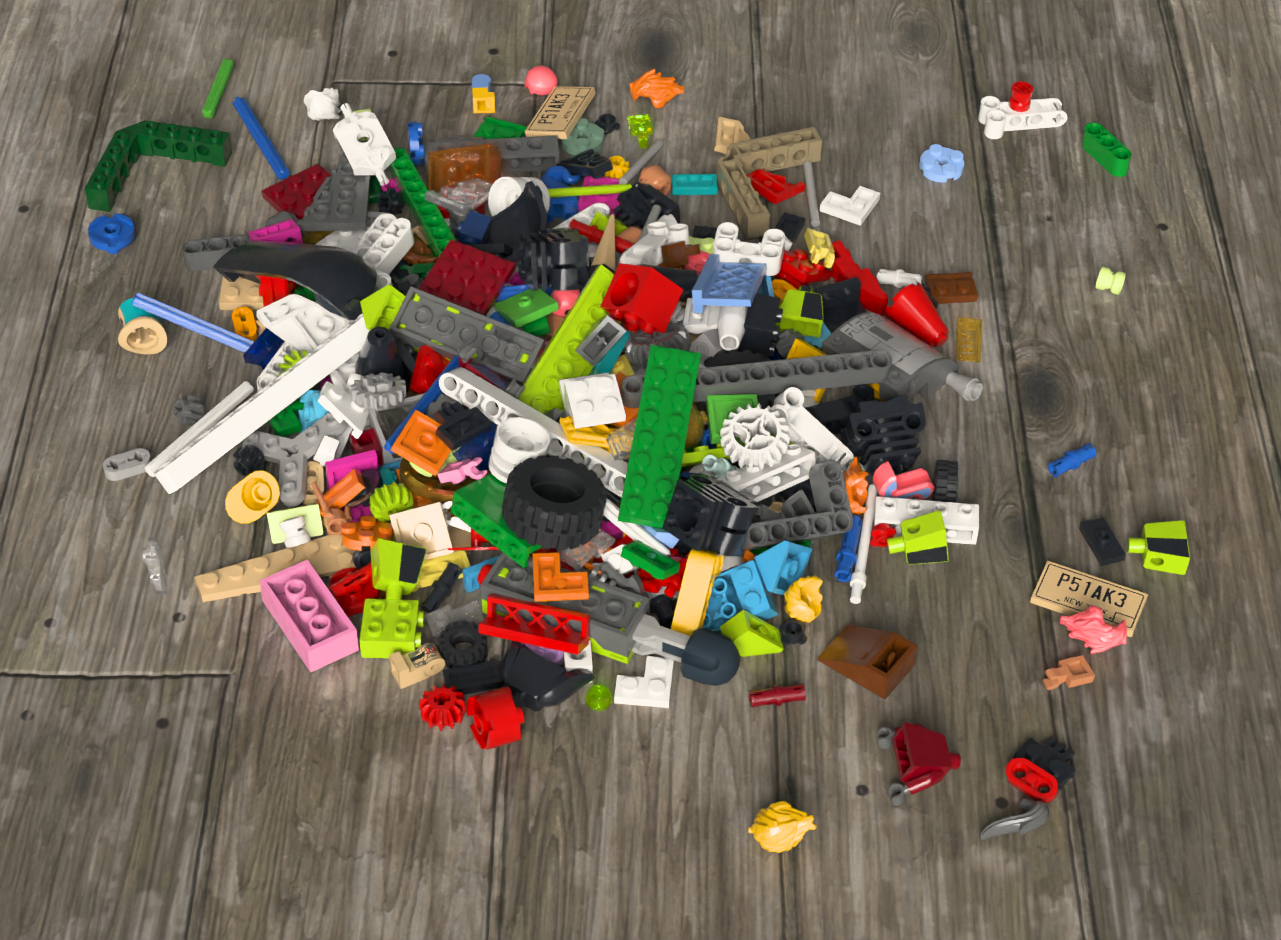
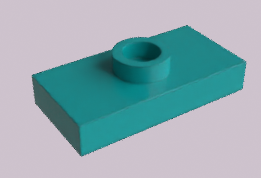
[672,174,718,195]

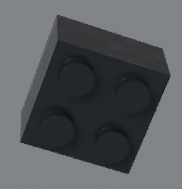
[739,293,783,359]

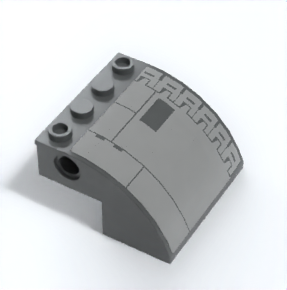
[822,312,958,401]

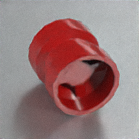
[1009,81,1033,112]

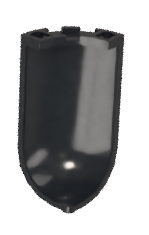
[389,181,547,296]
[213,240,377,320]

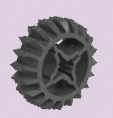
[625,322,691,369]

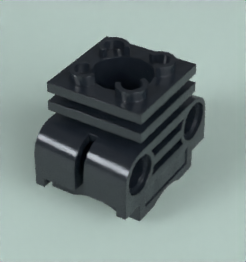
[517,228,589,291]
[840,395,926,477]
[662,475,759,556]

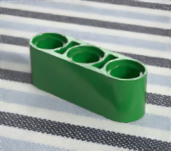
[1081,123,1132,177]

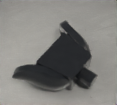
[499,640,595,712]

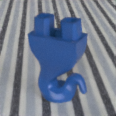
[541,166,581,223]

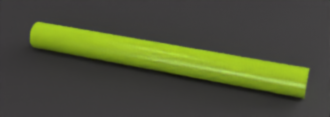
[548,184,632,198]

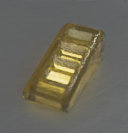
[956,317,982,363]

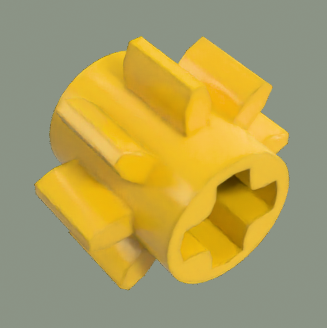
[604,156,630,179]

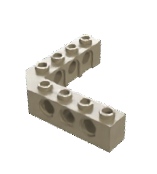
[717,127,822,239]

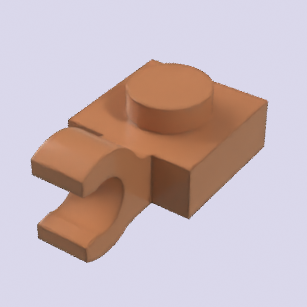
[1042,655,1095,690]

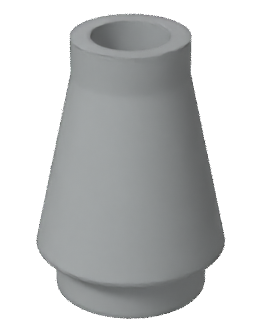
[946,371,983,401]

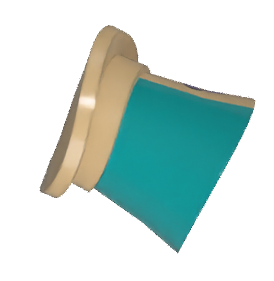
[118,298,167,354]

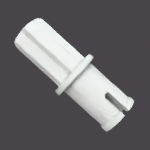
[877,269,922,288]

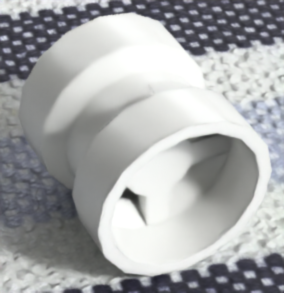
[279,516,311,548]

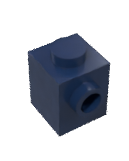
[457,210,492,244]

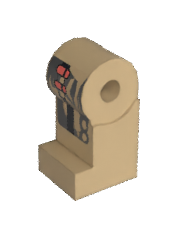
[389,643,445,689]

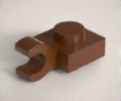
[661,241,700,268]

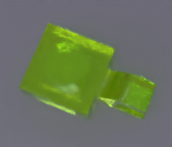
[628,115,653,149]

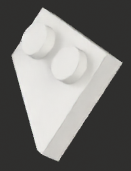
[318,381,369,439]

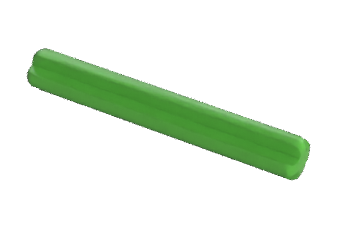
[202,59,234,119]

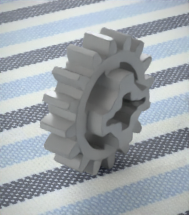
[351,373,406,409]

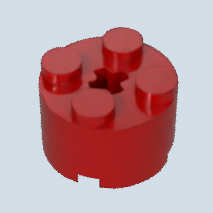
[466,686,524,750]

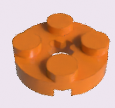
[341,516,394,551]

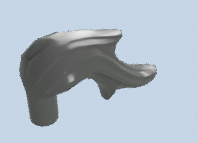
[980,798,1049,840]

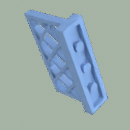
[692,254,767,313]

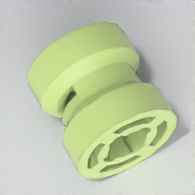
[1096,266,1126,295]

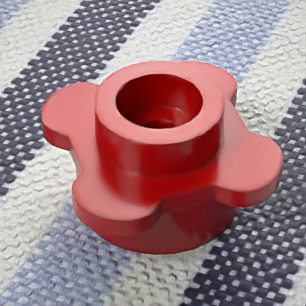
[870,524,896,547]

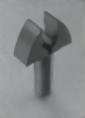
[600,562,645,595]

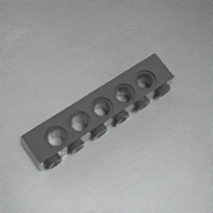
[424,136,559,177]

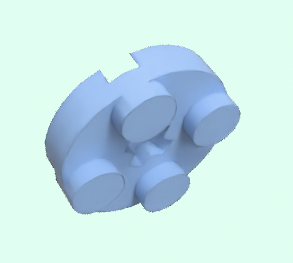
[919,144,964,182]

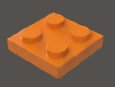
[391,410,451,476]

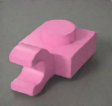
[437,457,487,484]

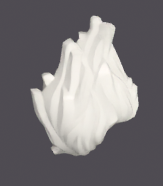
[304,88,341,121]

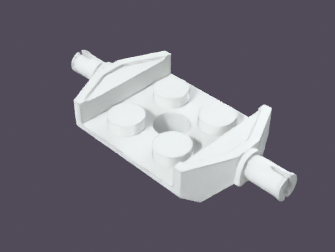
[333,103,396,186]

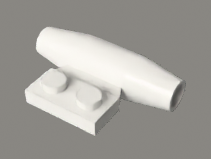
[683,298,748,351]

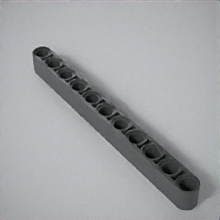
[621,350,892,408]

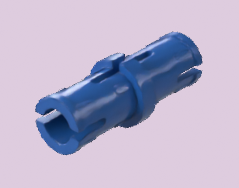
[1048,443,1097,478]

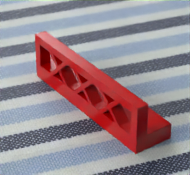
[479,594,590,655]

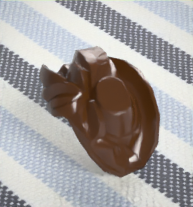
[402,234,438,266]

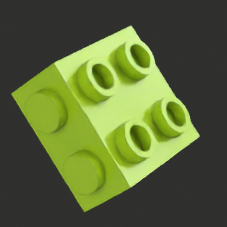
[360,599,425,658]

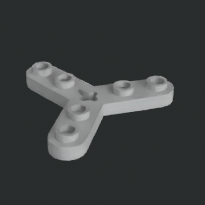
[242,412,348,507]

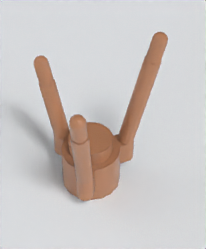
[311,482,352,535]

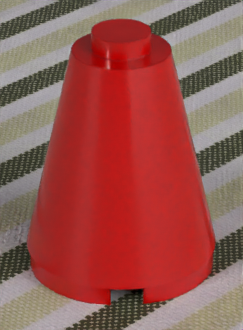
[884,282,949,347]

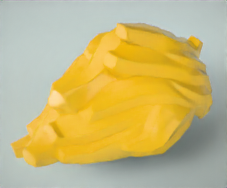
[784,575,823,623]
[748,801,817,853]

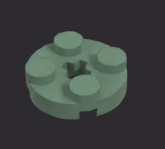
[560,118,604,156]

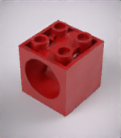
[600,263,683,335]

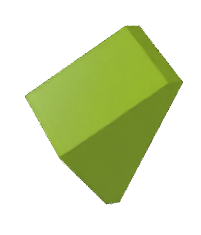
[360,285,406,331]

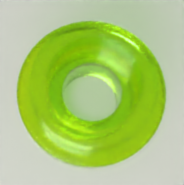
[585,685,612,711]

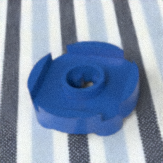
[408,121,425,166]
[88,214,136,254]

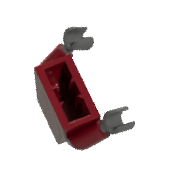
[455,341,526,407]
[877,722,961,806]

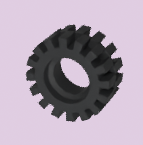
[933,460,958,503]
[438,621,488,669]

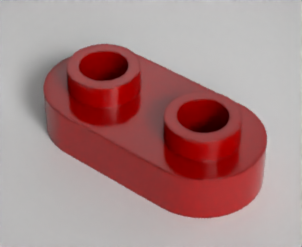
[1006,758,1058,803]

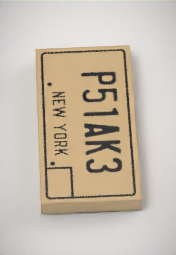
[525,86,596,139]
[1030,561,1148,637]

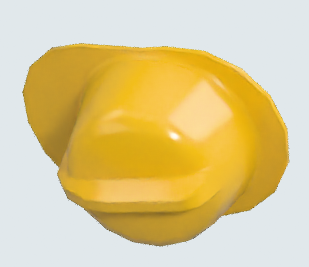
[225,471,280,524]

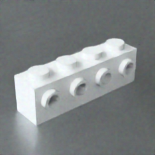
[716,444,816,502]
[873,496,979,545]

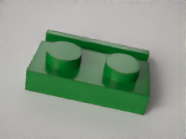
[474,116,527,139]

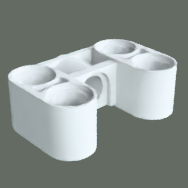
[713,222,785,276]

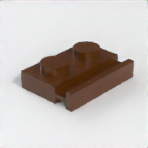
[925,272,978,304]

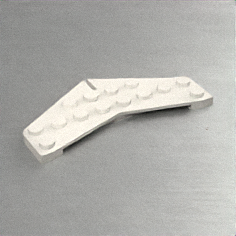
[256,294,370,433]

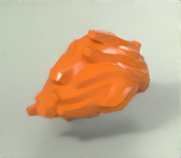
[629,68,684,109]
[843,457,869,515]

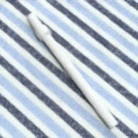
[850,484,878,604]

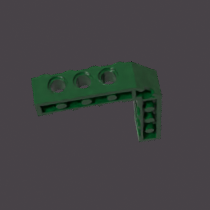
[85,120,232,212]

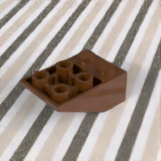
[817,625,918,700]

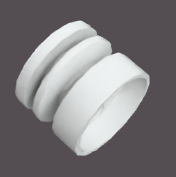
[488,177,550,216]
[489,417,550,483]

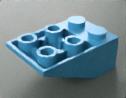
[703,560,779,634]

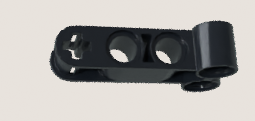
[805,384,877,435]

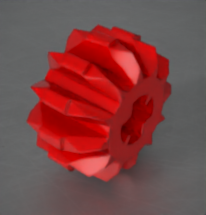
[419,683,466,731]

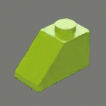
[720,609,784,657]

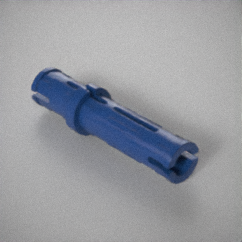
[835,515,863,582]

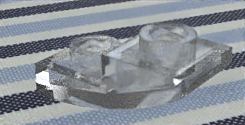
[557,528,615,571]
[142,537,168,594]
[425,600,485,638]

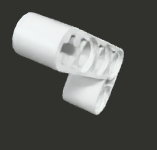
[363,218,414,293]

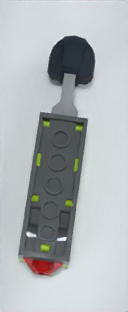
[314,287,546,386]
[477,552,741,686]

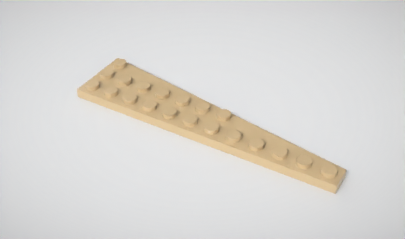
[194,520,495,602]

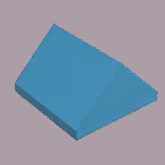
[754,541,812,595]

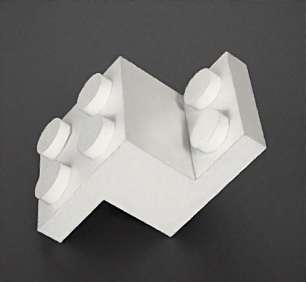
[559,373,626,429]

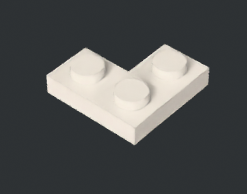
[820,186,880,226]
[614,656,674,708]

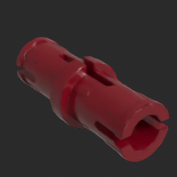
[748,683,806,708]

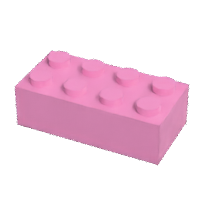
[259,560,359,673]

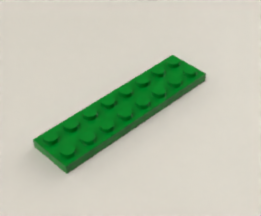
[618,345,701,529]

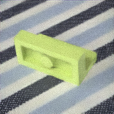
[266,503,323,544]

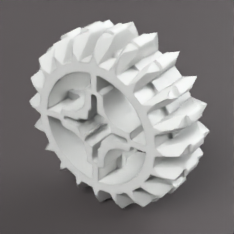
[720,403,790,471]

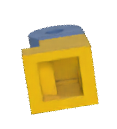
[472,74,495,113]

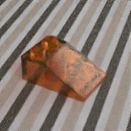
[429,144,501,197]

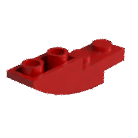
[831,240,888,316]

